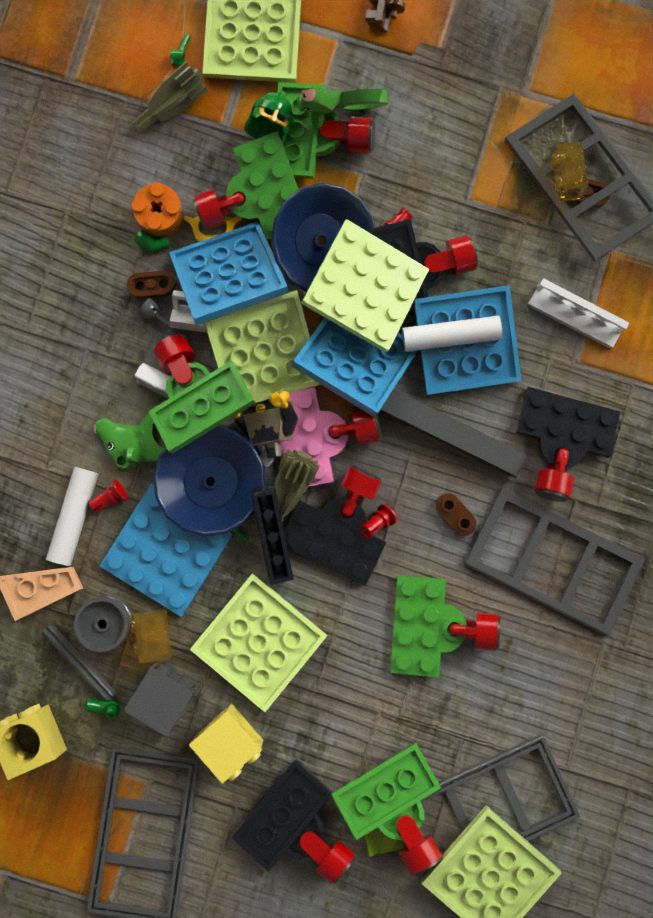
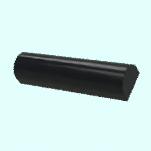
[250,485,294,585]

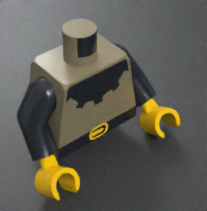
[233,391,298,458]

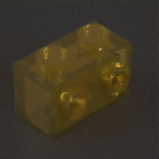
[551,142,588,201]
[131,608,172,663]

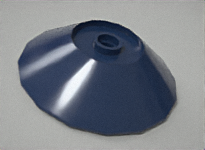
[271,183,375,292]
[153,426,265,536]

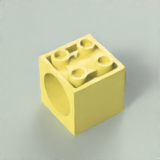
[189,703,263,784]
[0,704,67,780]

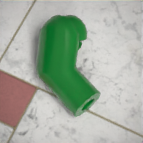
[135,230,170,253]
[84,698,120,719]

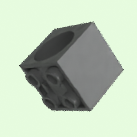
[124,661,199,737]

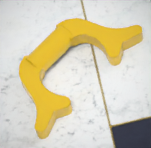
[184,216,243,242]

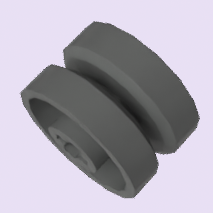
[74,595,134,652]

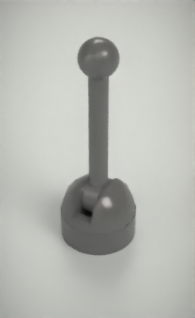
[138,298,190,342]

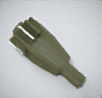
[132,61,209,133]
[273,449,320,522]

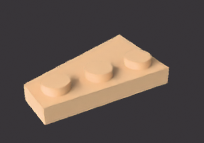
[0,567,84,621]

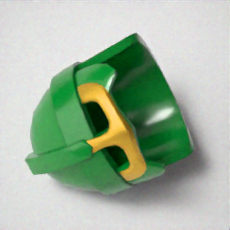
[244,90,294,144]

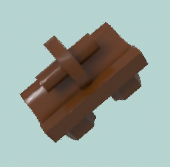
[365,0,405,32]

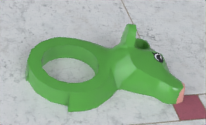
[297,89,389,128]
[94,402,165,472]

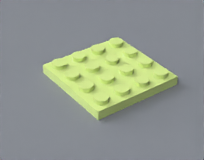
[203,0,301,83]
[301,219,429,353]
[205,290,321,403]
[190,573,327,712]
[421,806,562,918]

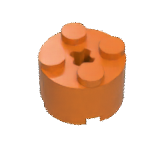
[132,182,184,238]

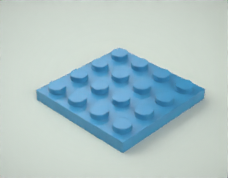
[169,222,289,325]
[413,285,522,395]
[292,318,418,417]
[100,484,233,617]

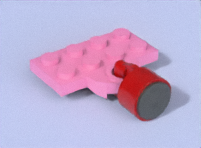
[269,388,382,487]

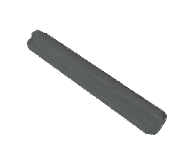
[42,625,116,701]

